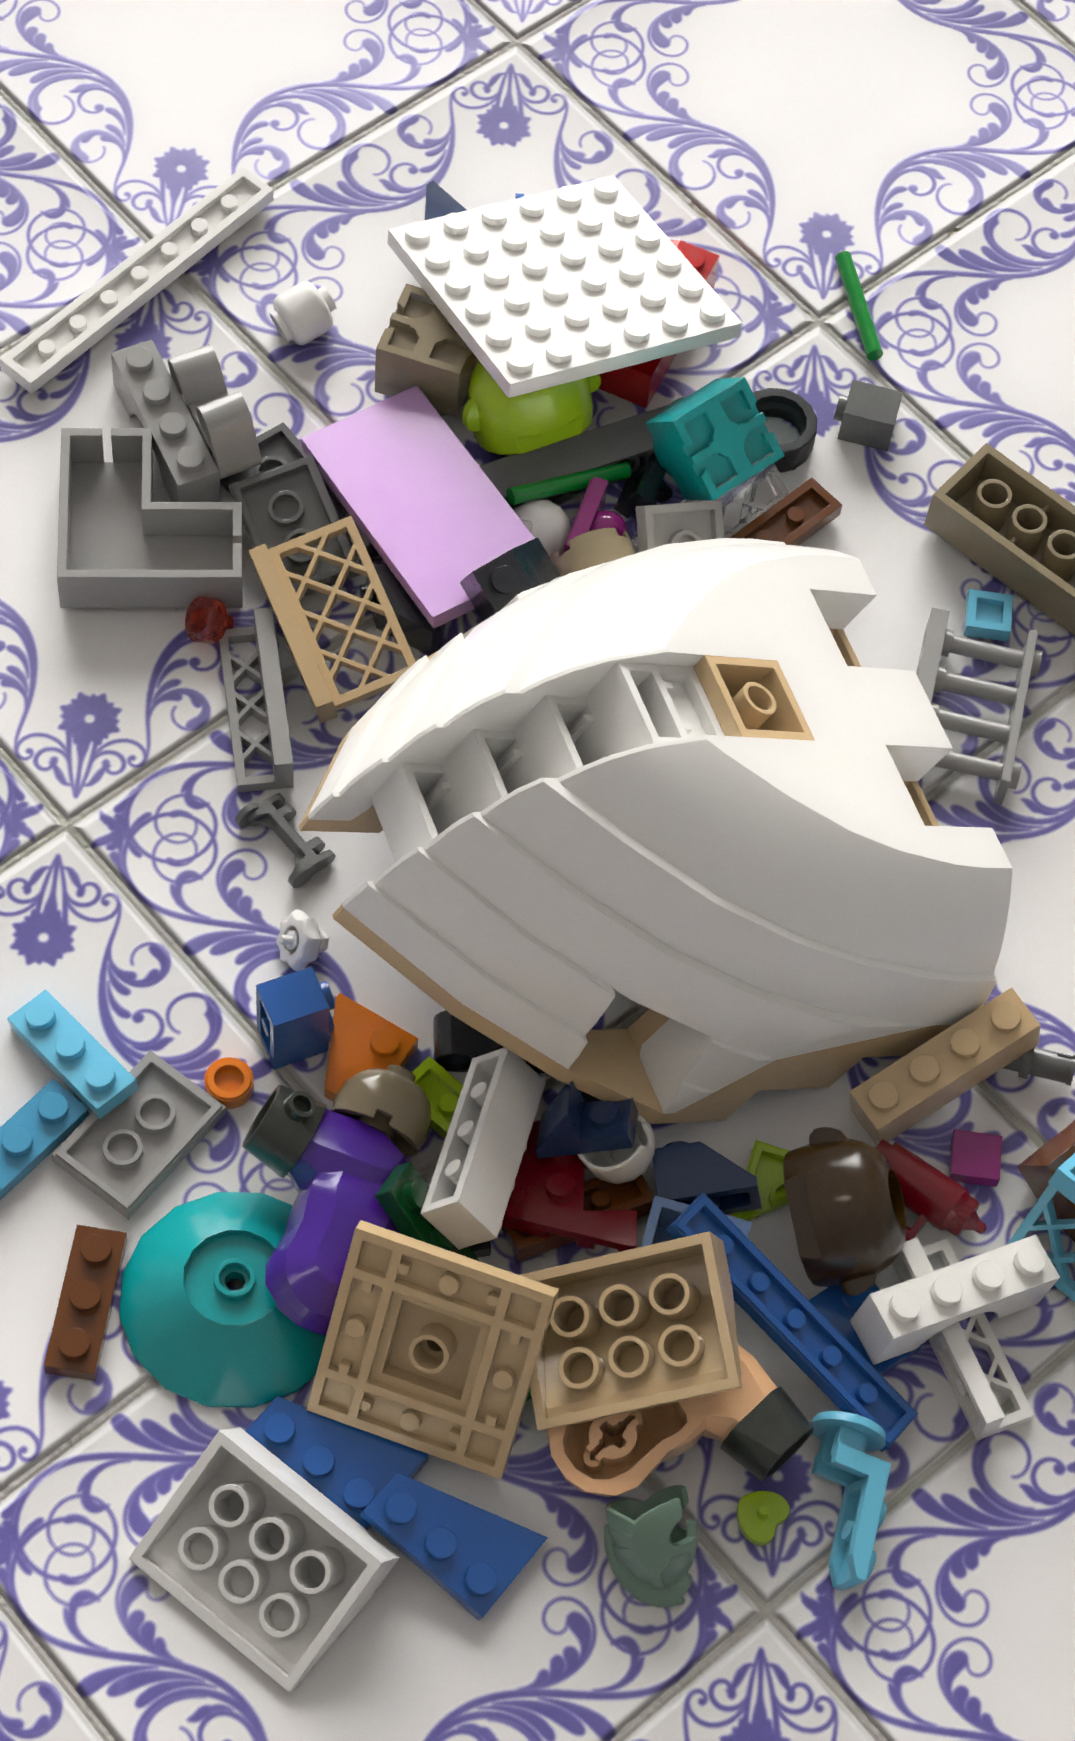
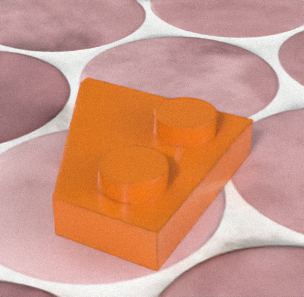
[324,993,418,1102]

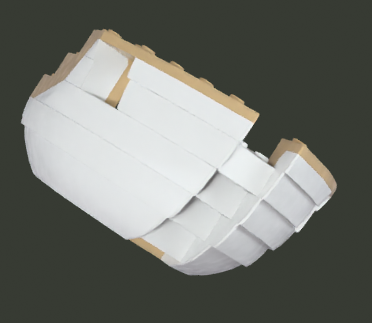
[298,538,1013,1124]

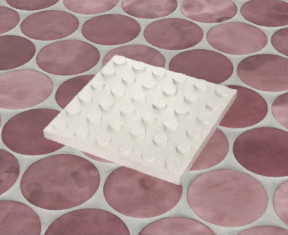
[387,176,742,398]

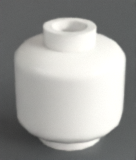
[269,281,337,346]

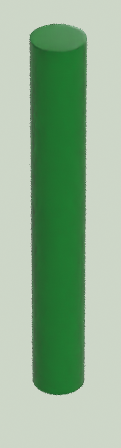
[835,251,883,361]
[506,461,631,505]

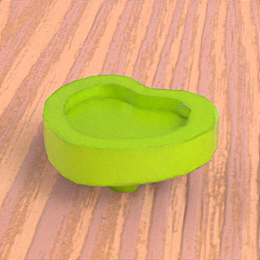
[736,1491,790,1546]

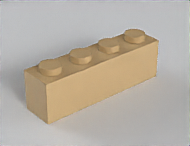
[849,987,1040,1146]

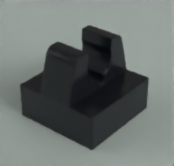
[614,460,673,519]

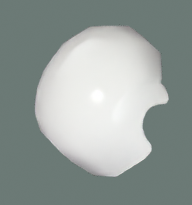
[513,499,571,557]
[578,1115,655,1184]

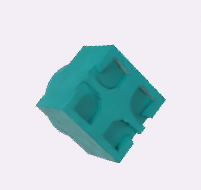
[645,377,785,501]

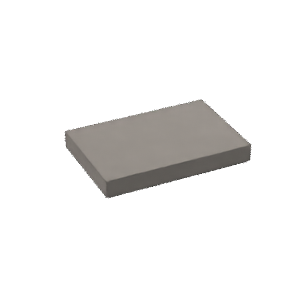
[52,1050,226,1220]

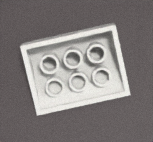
[128,1427,400,1693]

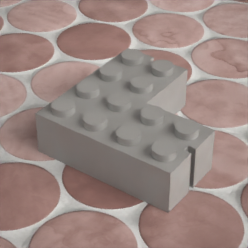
[57,428,243,608]

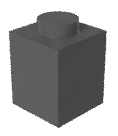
[833,380,903,452]

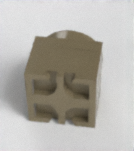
[374,283,479,417]

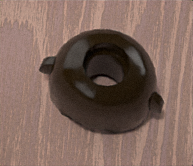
[783,1127,906,1296]

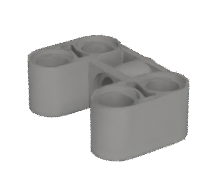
[168,344,262,480]

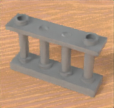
[916,607,1043,805]

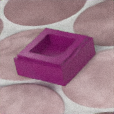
[948,1129,1002,1187]

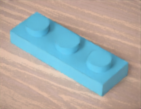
[7,989,139,1119]

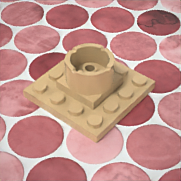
[306,1220,559,1480]

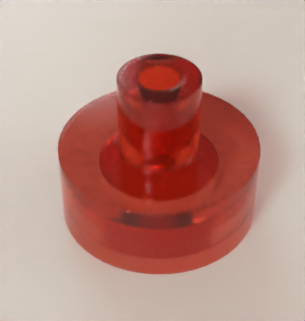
[185,597,234,644]

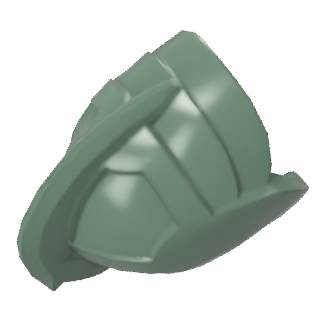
[604,1485,698,1607]

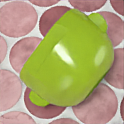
[462,361,601,455]

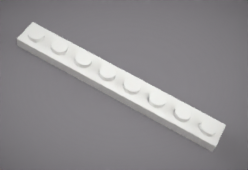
[0,167,274,394]

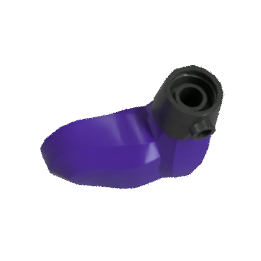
[242,1084,412,1335]

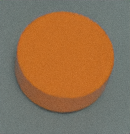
[204,1057,254,1109]

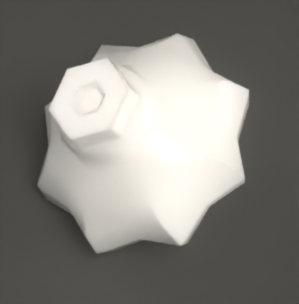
[276,910,329,971]

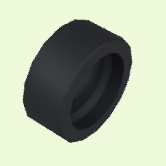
[753,388,817,473]

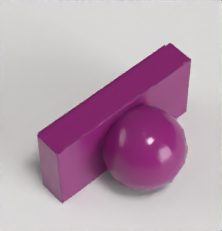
[564,477,628,553]

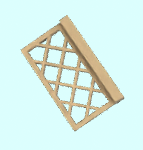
[248,516,416,723]

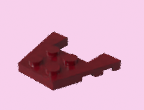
[502,1120,637,1252]

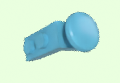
[811,1411,891,1591]

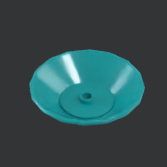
[119,1192,326,1408]

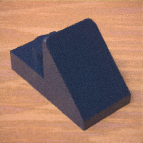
[535,1081,638,1159]

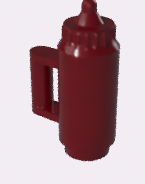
[875,1139,987,1242]

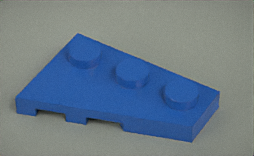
[245,1396,429,1530]
[360,1472,548,1621]

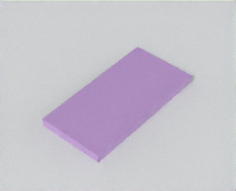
[301,385,535,629]

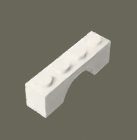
[850,1234,1060,1365]

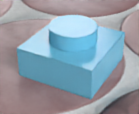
[963,589,1013,642]

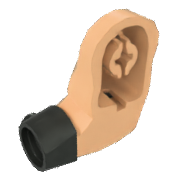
[547,1344,814,1497]

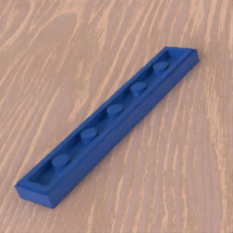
[666,1192,919,1452]

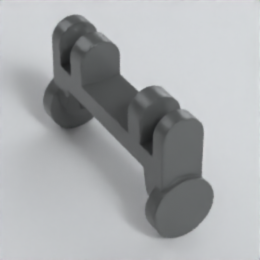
[235,793,336,888]

